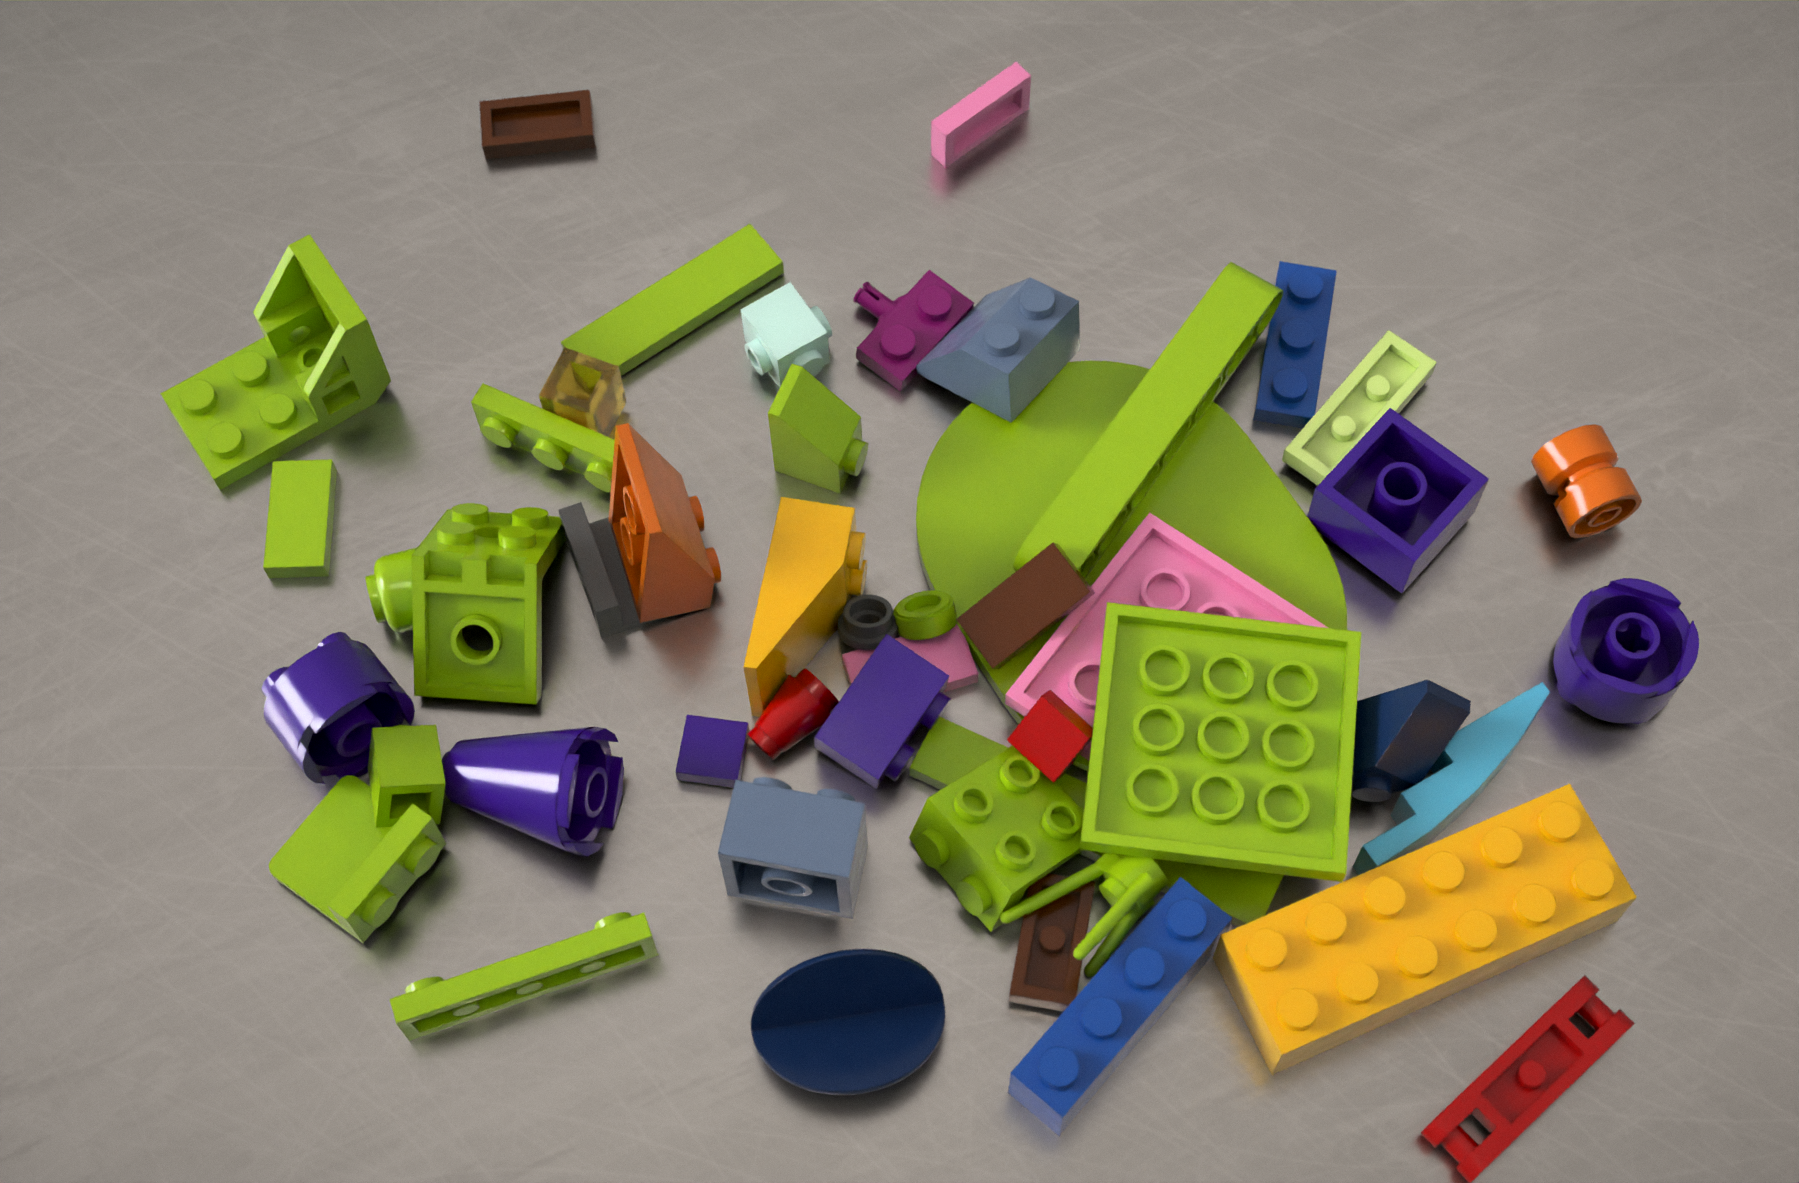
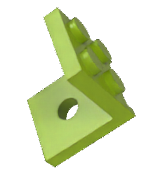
[411,503,566,705]

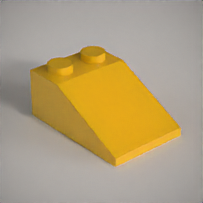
[743,497,867,717]

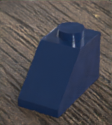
[1351,679,1470,802]

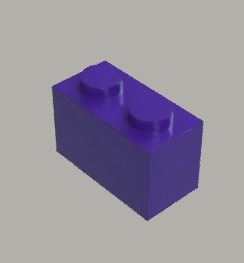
[815,634,951,789]

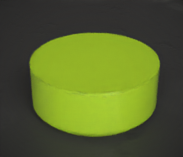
[893,590,957,640]

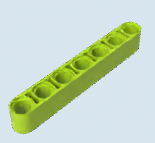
[1013,262,1284,579]

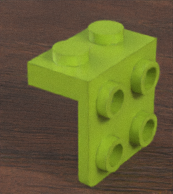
[909,746,1084,932]
[269,775,446,943]

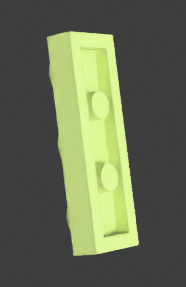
[1282,330,1437,485]

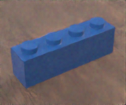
[1008,877,1232,1136]

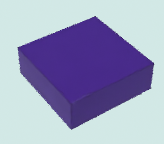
[675,715,750,788]

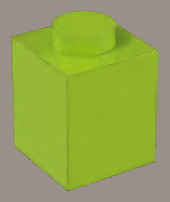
[368,725,446,828]

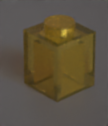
[539,347,627,437]

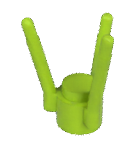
[1000,853,1168,977]

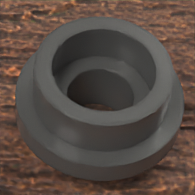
[838,595,898,650]

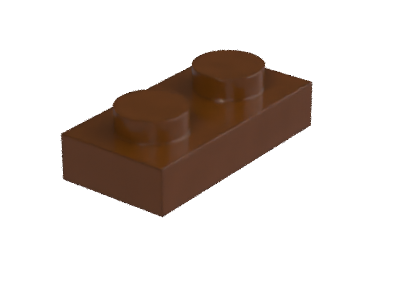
[1009,874,1095,1012]

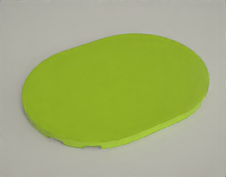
[916,361,1347,771]

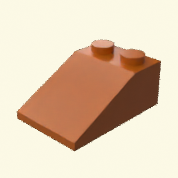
[608,423,721,623]

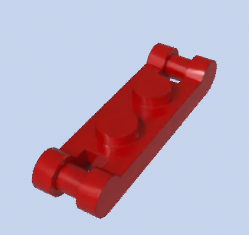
[1421,975,1635,1183]

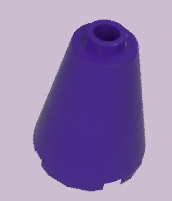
[442,727,624,856]

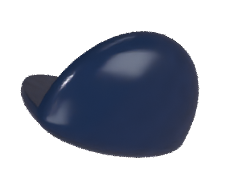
[751,949,945,1095]

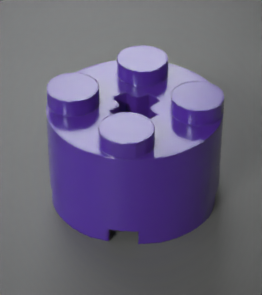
[1553,578,1699,724]
[261,632,415,784]

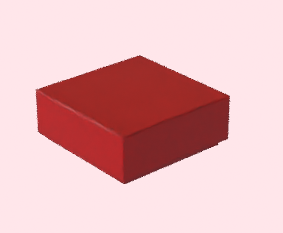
[1007,690,1093,783]

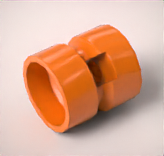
[1531,424,1642,538]

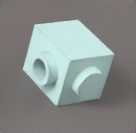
[740,282,832,388]

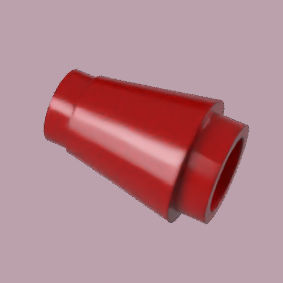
[747,668,839,761]

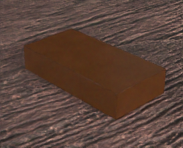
[479,90,596,160]
[956,542,1095,669]

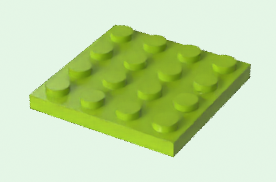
[1079,602,1361,882]

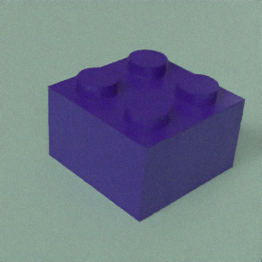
[1307,408,1489,593]

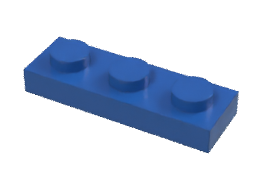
[1253,261,1337,429]

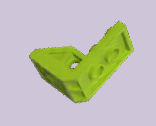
[160,234,391,490]

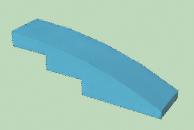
[1353,682,1550,875]

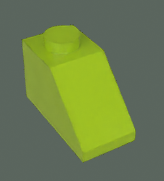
[768,364,868,494]

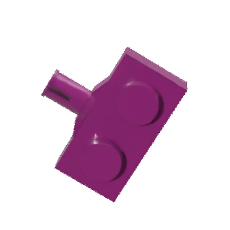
[853,270,974,392]

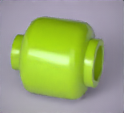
[365,547,418,633]

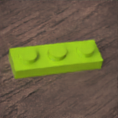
[471,383,615,493]

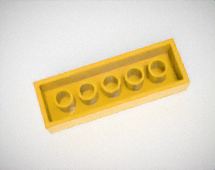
[1213,784,1637,1075]

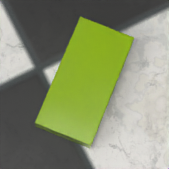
[263,459,337,578]

